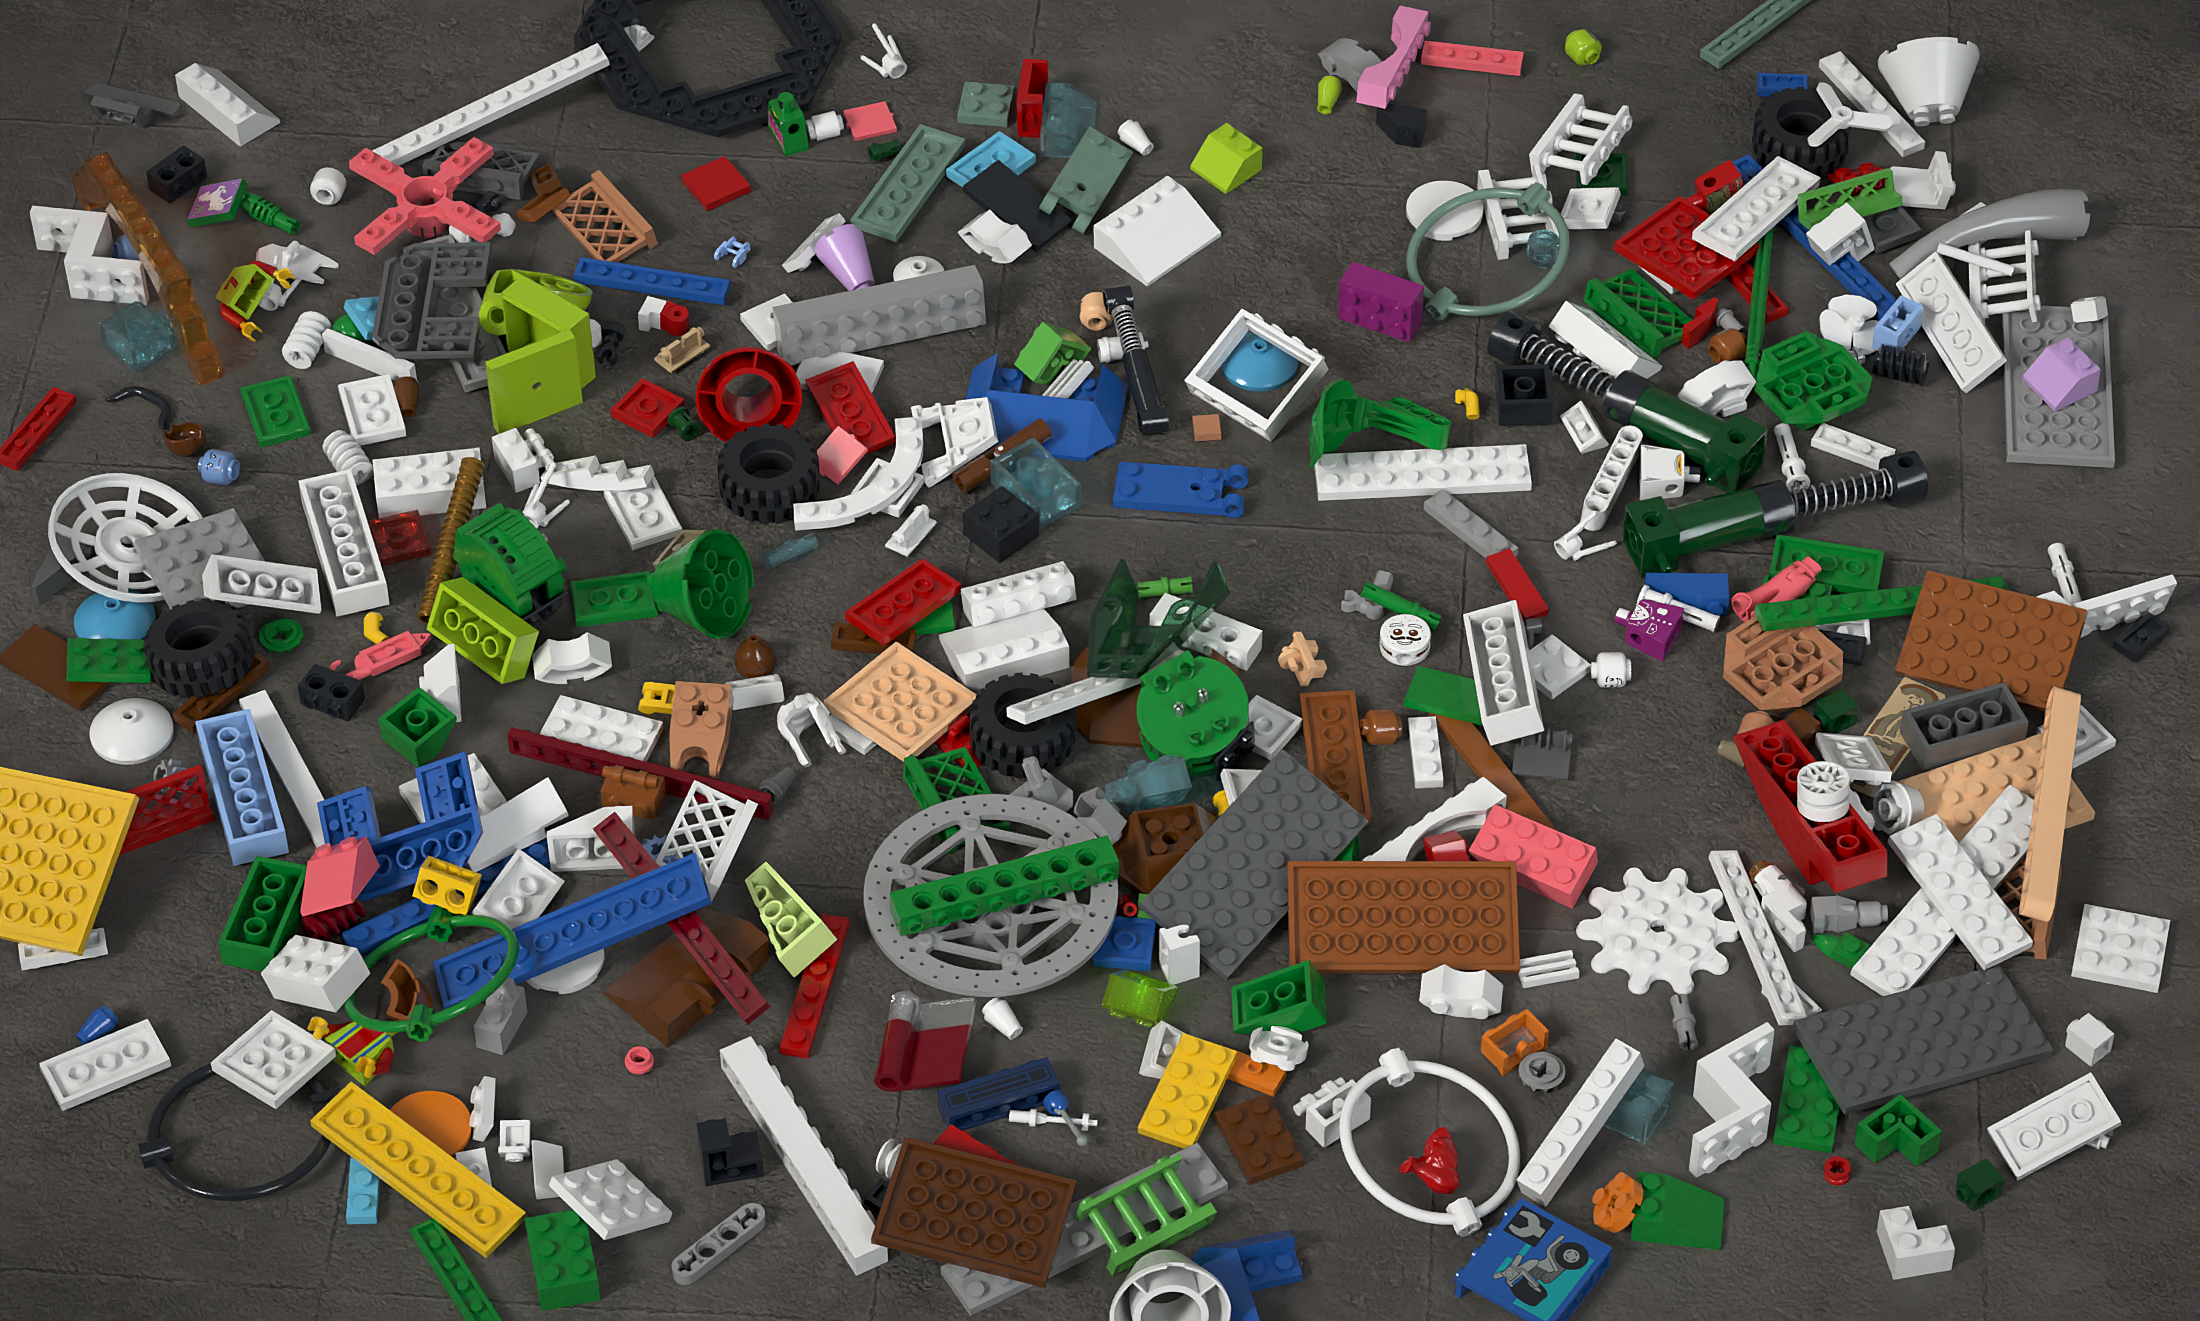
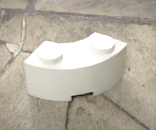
[958,210,1032,263]
[1678,360,1756,415]
[532,632,612,684]
[1419,964,1503,1019]

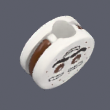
[1380,614,1431,666]

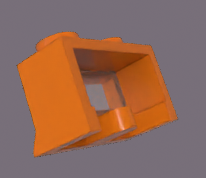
[1481,1009,1549,1076]

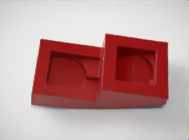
[1681,297,1719,350]

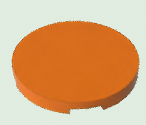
[390,1091,472,1159]

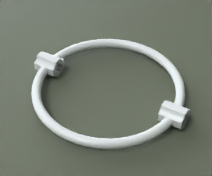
[1339,1048,1521,1237]

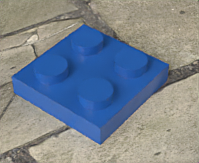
[1093,916,1156,971]

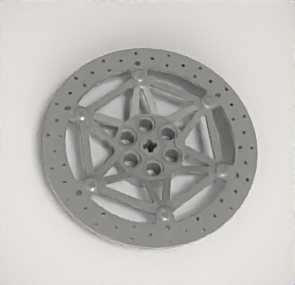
[864,794,1118,997]

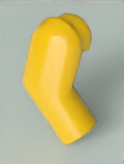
[1455,388,1480,420]
[364,612,390,644]

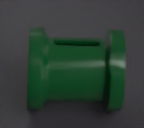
[667,407,701,441]

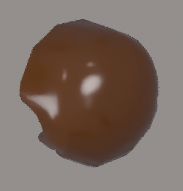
[162,422,206,457]

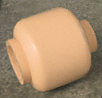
[1080,292,1113,331]

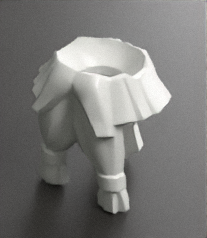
[777,693,846,767]

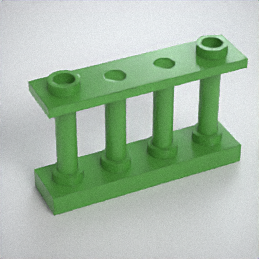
[1075,1154,1217,1277]

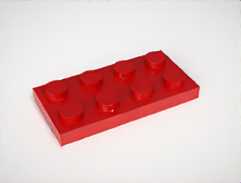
[805,361,896,455]
[845,558,961,646]

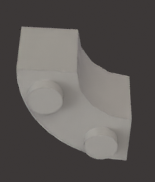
[1318,38,1382,92]
[1074,787,1127,844]

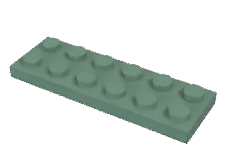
[850,124,966,242]

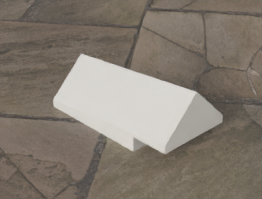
[465,777,568,872]

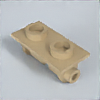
[654,327,710,373]

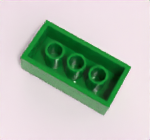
[218,856,307,972]

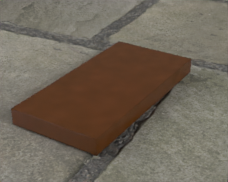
[0,624,112,711]

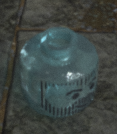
[1526,230,1560,268]

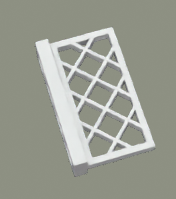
[655,780,758,902]

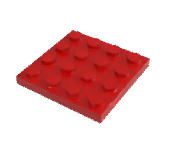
[1613,196,1759,300]

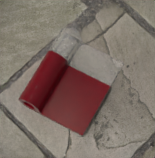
[874,991,977,1092]

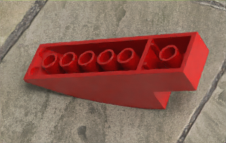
[1733,720,1887,893]

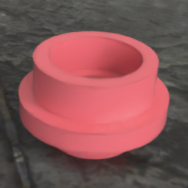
[625,1046,654,1074]

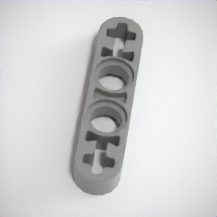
[672,1203,766,1285]

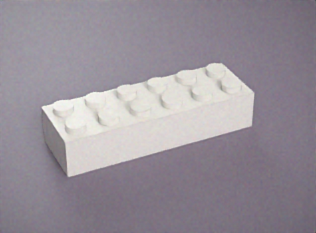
[298,469,389,617]
[1463,600,1544,746]

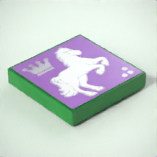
[186,178,248,227]

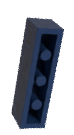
[937,1057,1060,1130]

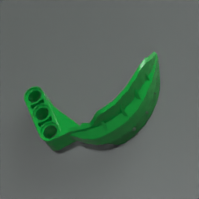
[1309,378,1452,470]

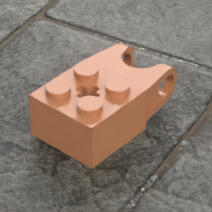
[670,681,734,779]

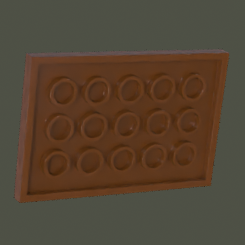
[871,1137,1077,1288]

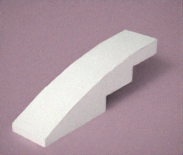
[540,455,655,491]

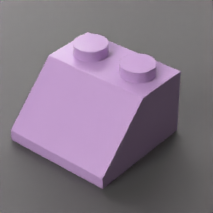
[2022,337,2101,411]

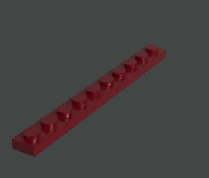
[507,727,773,821]
[593,812,770,1025]

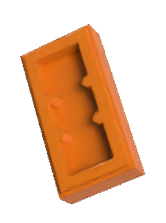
[1227,1049,1286,1097]

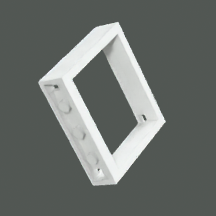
[1184,309,1329,442]

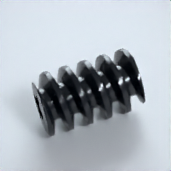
[1871,343,1930,386]

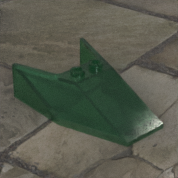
[1087,559,1230,679]

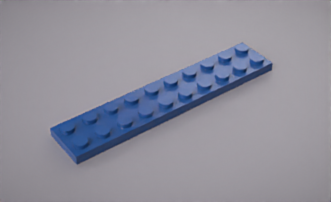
[433,853,712,1009]

